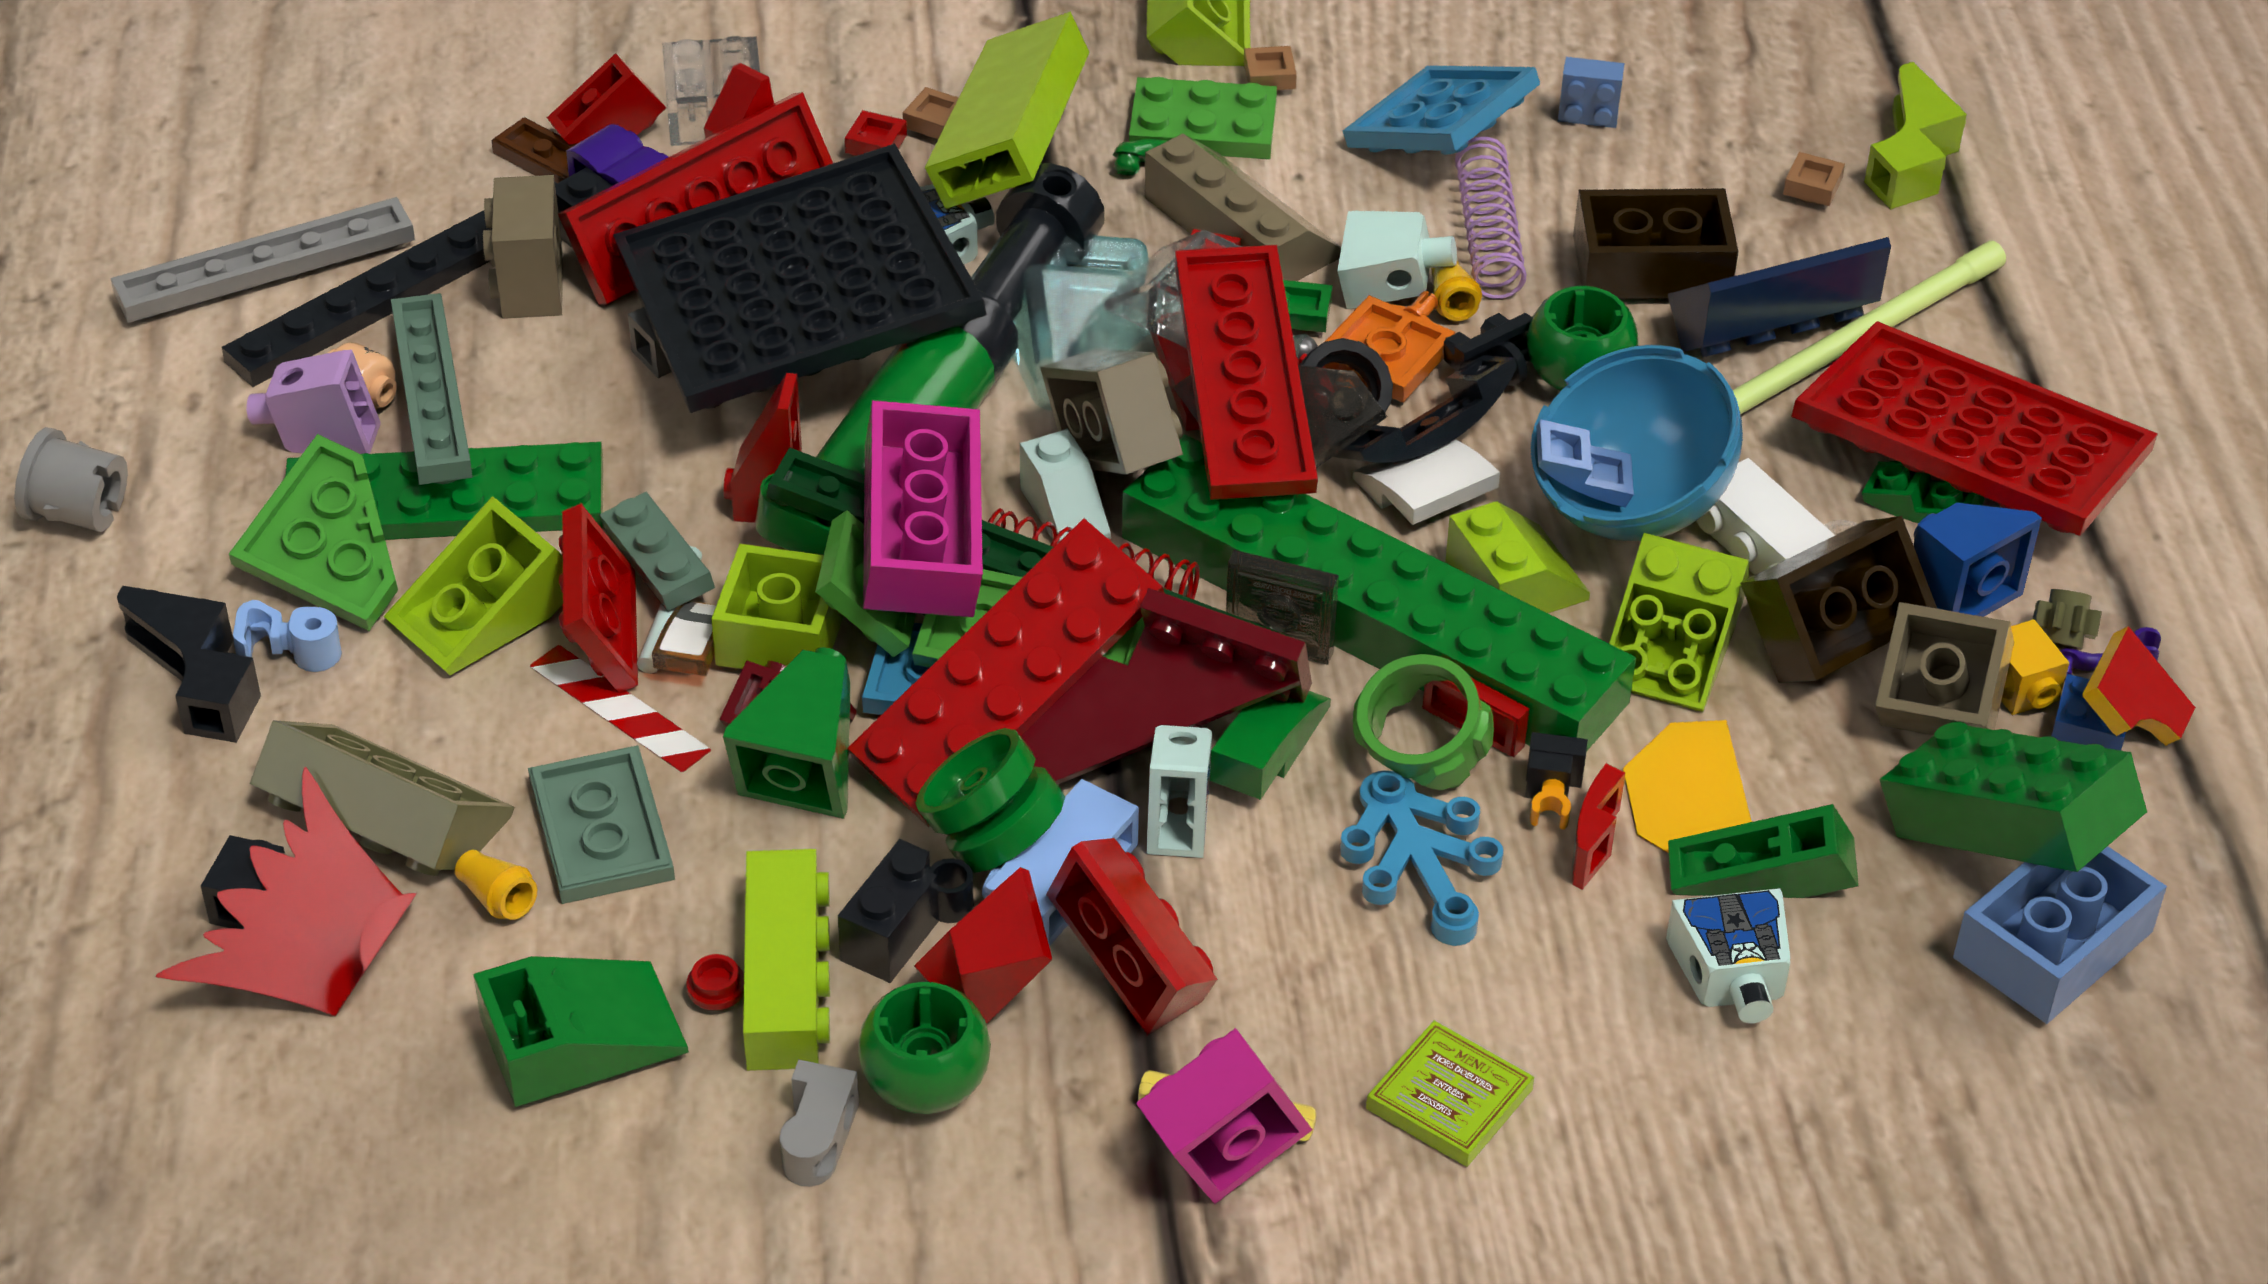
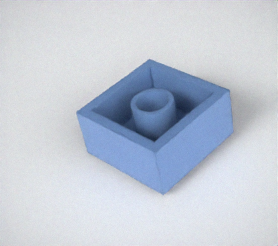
[1558,57,1625,128]

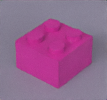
[1136,1028,1313,1204]

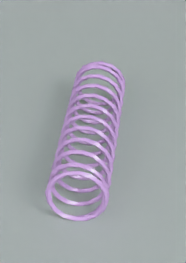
[1455,137,1527,299]

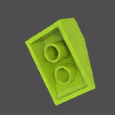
[383,496,563,676]

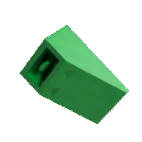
[473,956,689,1107]

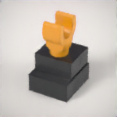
[1525,732,1588,830]

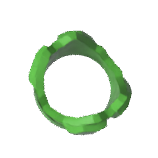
[1352,654,1494,790]

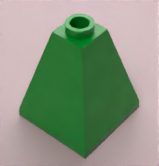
[723,647,850,819]

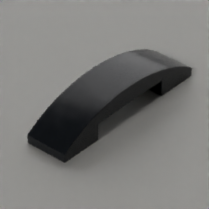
[1331,355,1517,463]

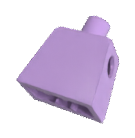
[246,350,381,454]

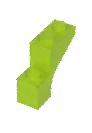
[1864,62,1967,209]

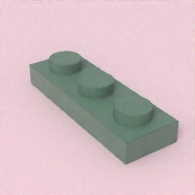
[599,492,715,612]

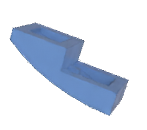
[1536,419,1634,507]

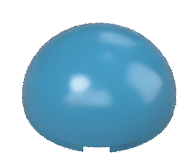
[1531,345,1743,541]

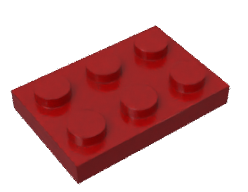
[559,503,638,693]

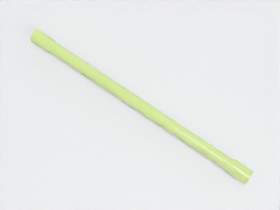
[1733,241,2006,414]

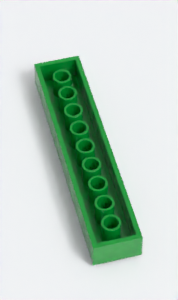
[1122,434,1636,752]

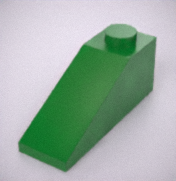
[1668,804,1859,898]

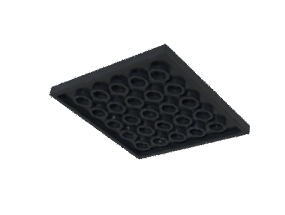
[613,144,987,413]

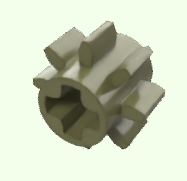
[2033,589,2102,650]

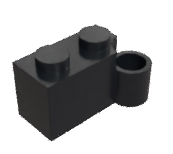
[838,839,974,983]

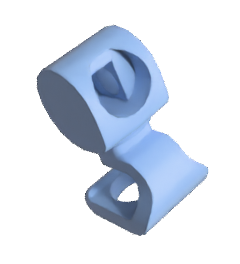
[233,600,342,672]

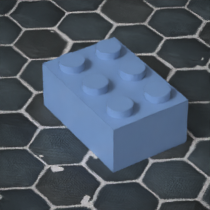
[1953,846,2167,1024]

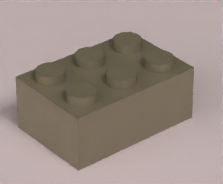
[1040,349,1183,474]

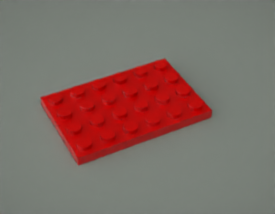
[1791,321,2158,536]

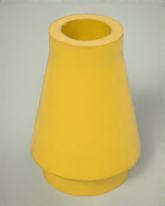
[1431,260,1482,321]
[455,850,537,920]

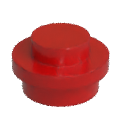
[686,954,744,1010]

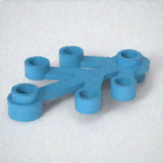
[1340,771,1504,946]

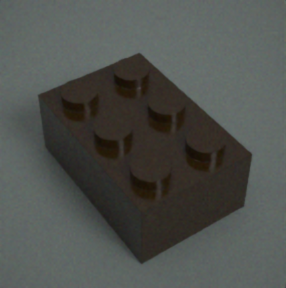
[1573,188,1739,299]
[1740,516,1937,683]

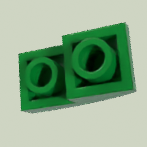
[1862,461,1985,523]

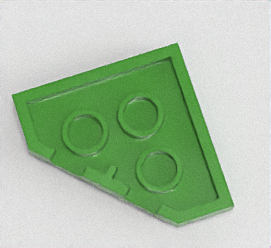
[229,434,398,631]

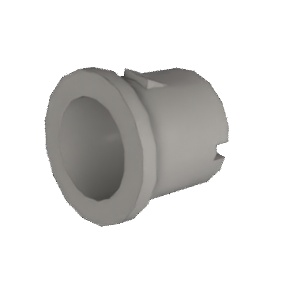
[14,427,128,532]

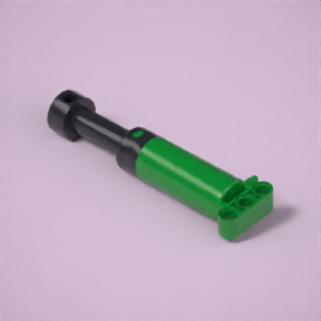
[755,163,1105,555]

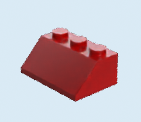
[1046,838,1218,1035]

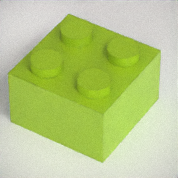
[711,543,844,669]

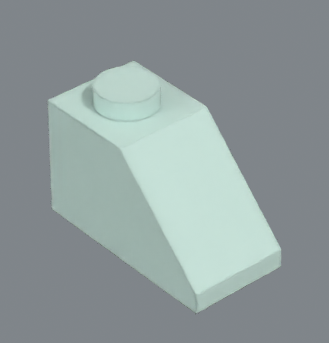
[1020,429,1111,544]

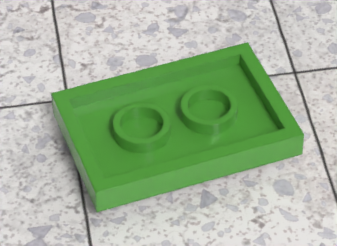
[1129,77,1277,159]

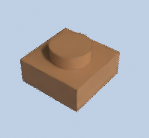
[1244,46,1297,91]
[903,87,959,139]
[1783,152,1845,207]

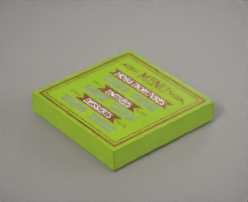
[1366,1020,1534,1167]

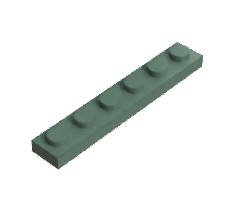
[391,293,473,485]

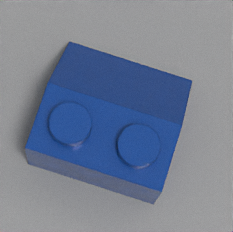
[1913,503,2042,617]

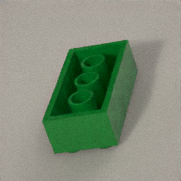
[1879,722,2147,872]

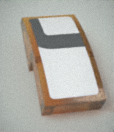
[652,601,716,676]

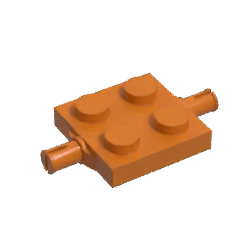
[1325,291,1455,403]

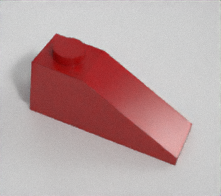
[723,373,802,523]

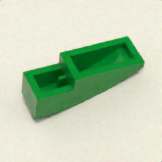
[1210,691,1331,800]

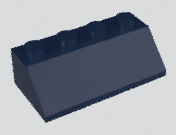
[1668,237,1891,357]

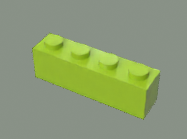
[743,849,830,1071]

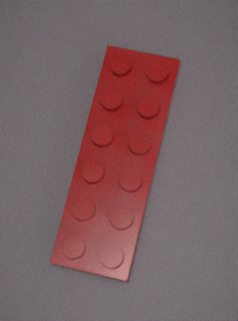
[558,92,833,305]
[1174,245,1318,500]
[847,518,1164,827]

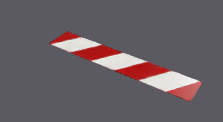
[530,645,711,772]

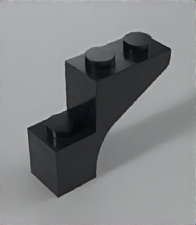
[117,585,261,743]

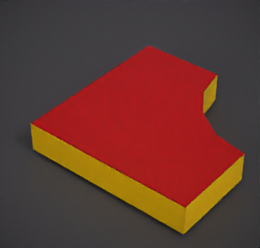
[2082,626,2196,746]

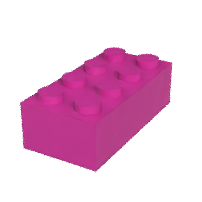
[863,400,983,617]

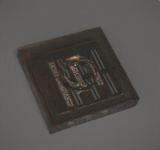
[1226,550,1339,665]

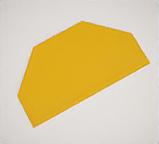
[1623,720,1752,853]

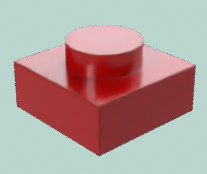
[844,110,907,156]

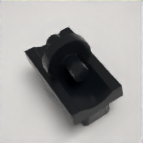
[1444,313,1532,386]

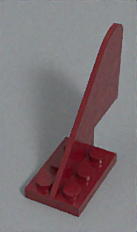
[1021,588,1312,784]

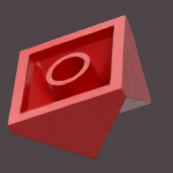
[914,867,1053,1024]

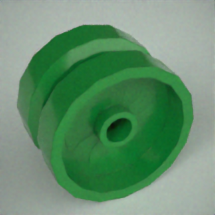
[915,728,1065,873]

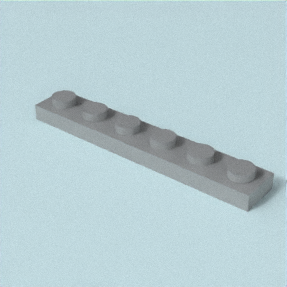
[110,197,415,323]

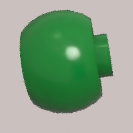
[1527,286,1638,391]
[858,982,991,1114]

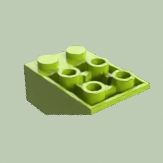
[1609,533,1749,712]

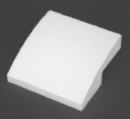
[1352,439,1500,525]

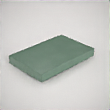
[528,745,675,904]

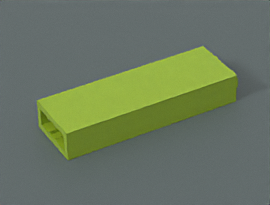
[925,12,1089,209]

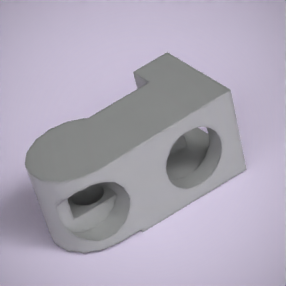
[780,1059,859,1187]

